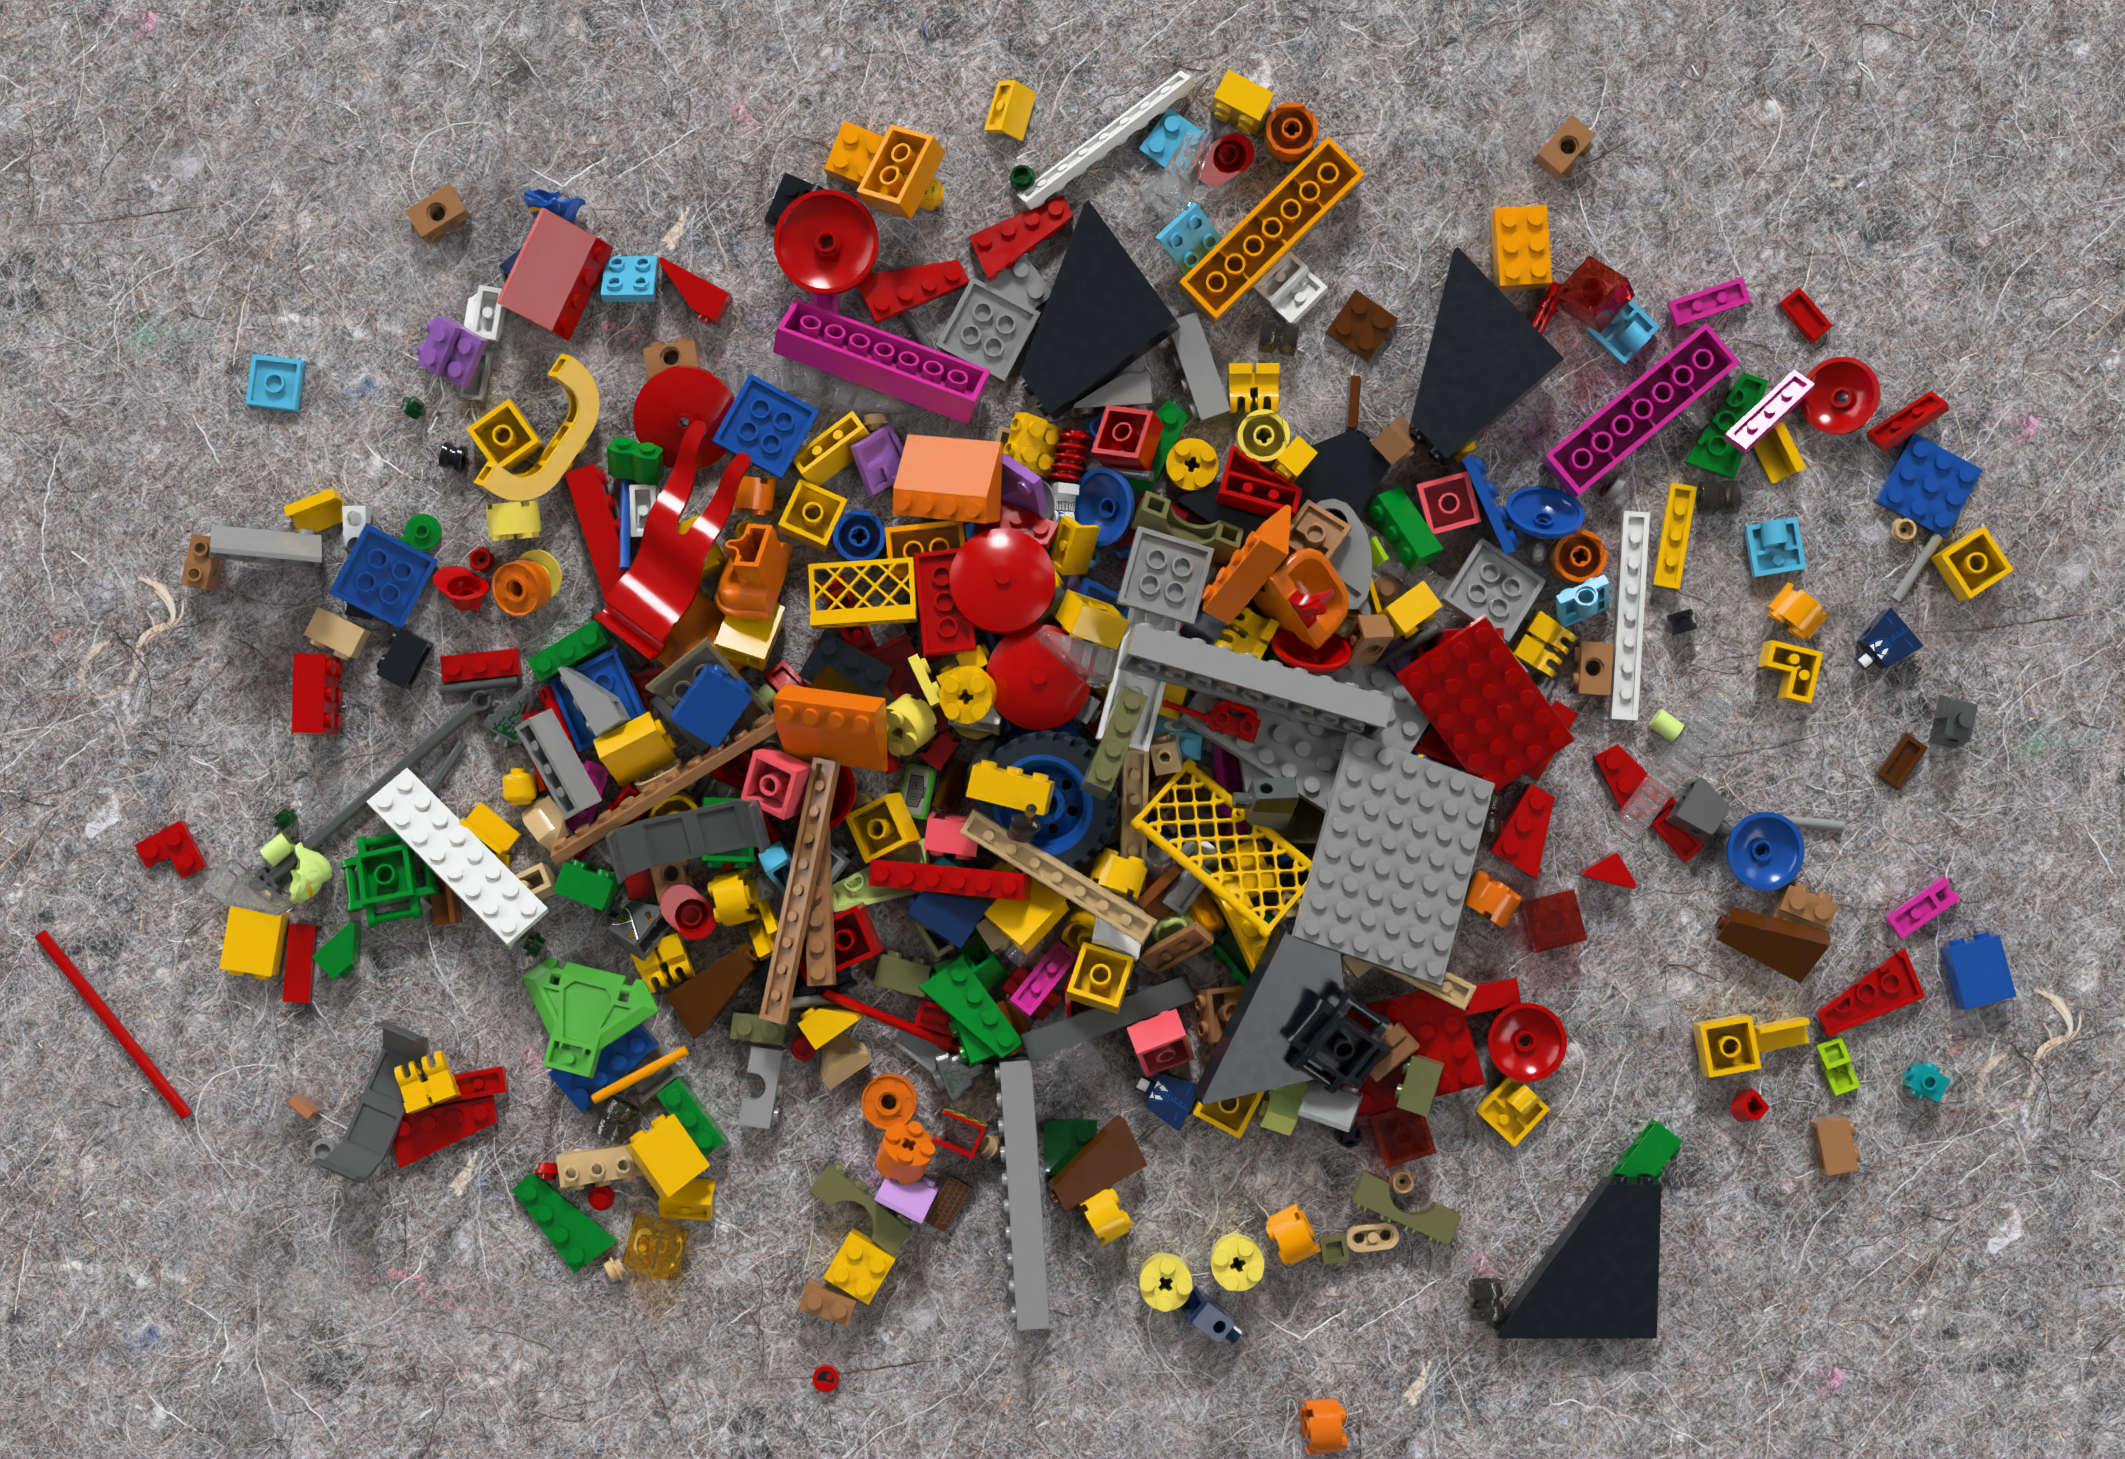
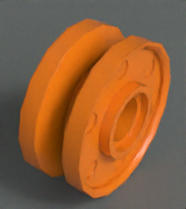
[491,559,552,617]
[861,1073,918,1130]

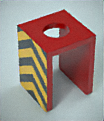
[931,1106,987,1159]

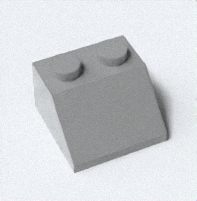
[1297,1080,1364,1132]

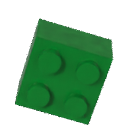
[553,858,621,911]

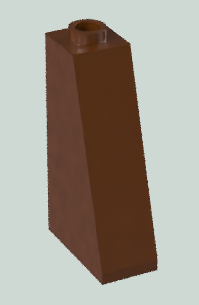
[1715,907,1830,984]
[666,942,761,1039]
[1048,1115,1147,1211]

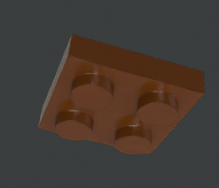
[1325,289,1398,363]

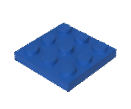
[712,373,820,480]
[1874,433,1983,539]
[329,523,438,628]
[549,648,647,752]

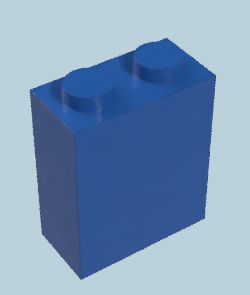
[671,662,753,749]
[1940,931,2017,1010]

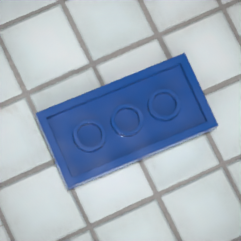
[1462,454,1521,555]
[548,1023,659,1113]

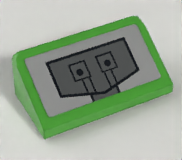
[901,763,937,820]

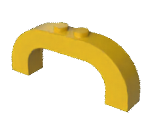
[473,354,599,501]
[1205,865,1269,974]

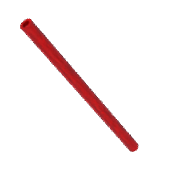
[35,930,193,1120]

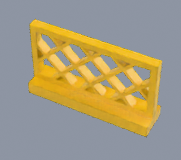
[808,557,918,629]

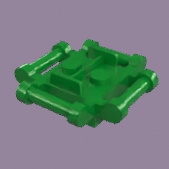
[340,833,440,928]

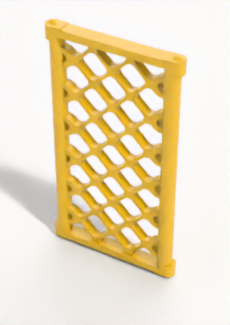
[1129,758,1312,938]

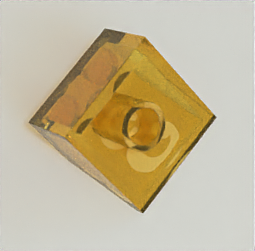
[622,1212,690,1280]

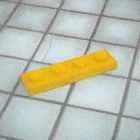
[1652,482,1697,590]

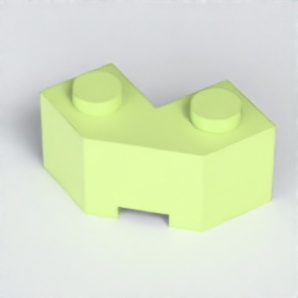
[1258,1081,1309,1136]

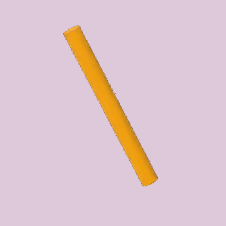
[591,1045,689,1104]

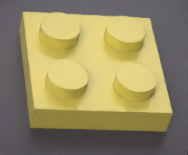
[908,654,940,709]

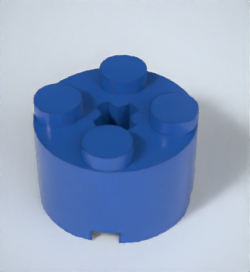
[833,510,887,561]

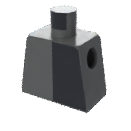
[1928,694,1978,749]
[1232,777,1299,830]

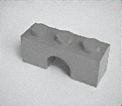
[738,1044,789,1129]

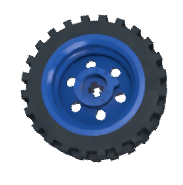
[973,730,1121,872]

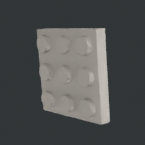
[936,277,1041,383]
[1116,526,1214,626]
[1440,537,1546,644]

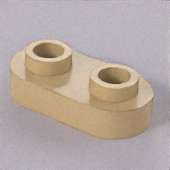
[634,759,685,793]
[1346,1221,1399,1252]

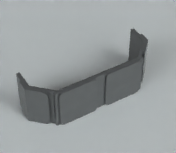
[606,799,771,884]
[313,1020,428,1183]

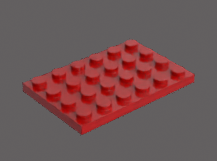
[1396,614,1575,794]
[1329,990,1486,1117]

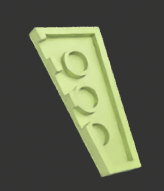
[832,838,931,912]

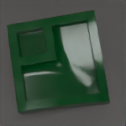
[1044,1118,1097,1175]

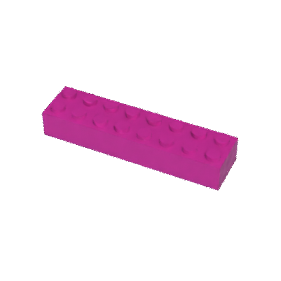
[773,298,990,425]
[1540,322,1740,498]

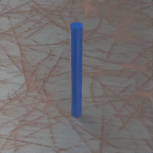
[619,479,631,571]

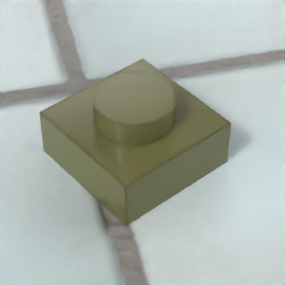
[1319,1233,1350,1265]

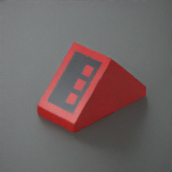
[1579,852,1636,889]

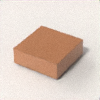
[287,1093,321,1120]

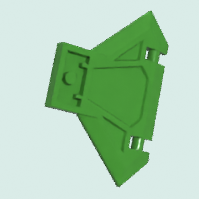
[521,958,660,1078]

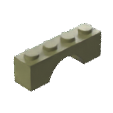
[1131,491,1244,566]
[1079,686,1148,800]
[809,1162,913,1256]
[1350,1169,1462,1246]

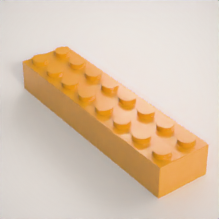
[1178,136,1365,325]

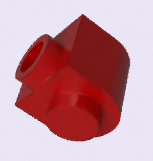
[1730,1088,1769,1123]

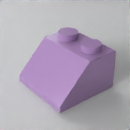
[874,1175,938,1224]

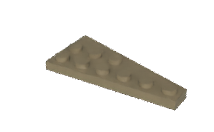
[645,637,784,752]

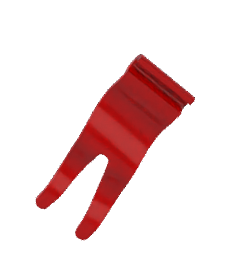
[594,420,751,660]

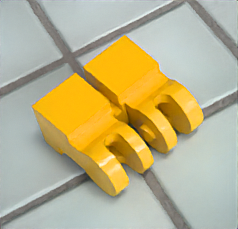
[1227,363,1280,413]
[1214,607,1280,660]
[1511,611,1577,679]
[630,931,695,994]
[394,1050,461,1114]

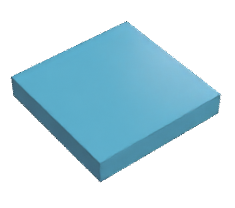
[245,354,306,413]

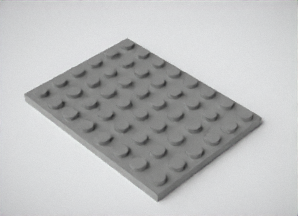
[1179,603,1430,813]
[1291,732,1495,986]

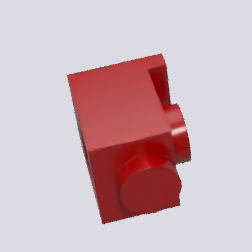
[919,730,960,772]

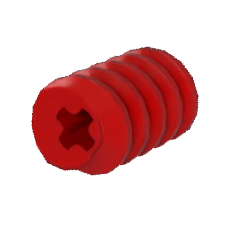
[1048,427,1093,484]

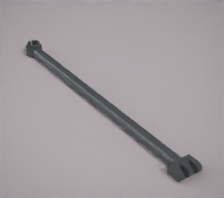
[250,690,493,899]

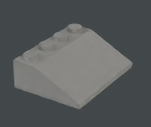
[209,521,322,568]

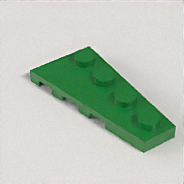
[1683,372,1768,480]
[1127,399,1188,504]
[918,957,1024,1059]
[512,1172,618,1273]

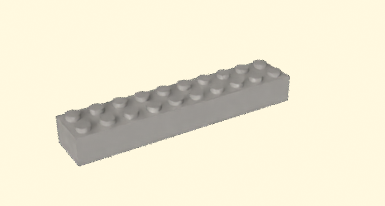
[1118,623,1393,740]
[995,1056,1050,1330]

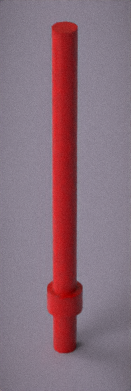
[822,988,961,1053]

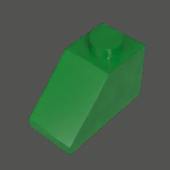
[312,920,362,980]
[960,927,1008,990]

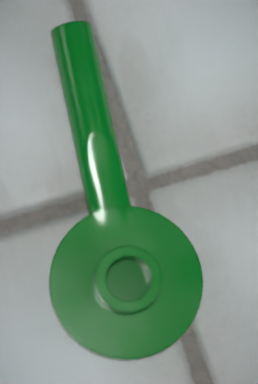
[399,514,442,550]

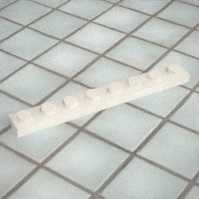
[1017,71,1196,210]
[1610,511,1650,721]

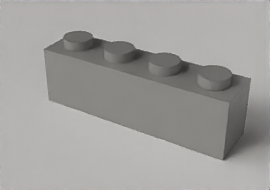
[1165,312,1231,424]
[515,708,602,820]

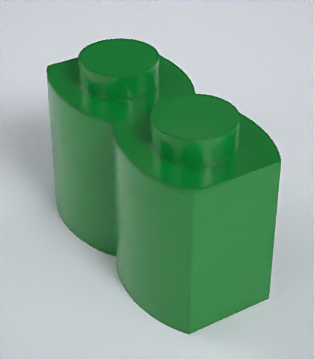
[607,437,664,485]

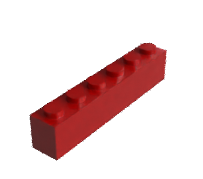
[565,464,632,605]
[868,859,1032,901]

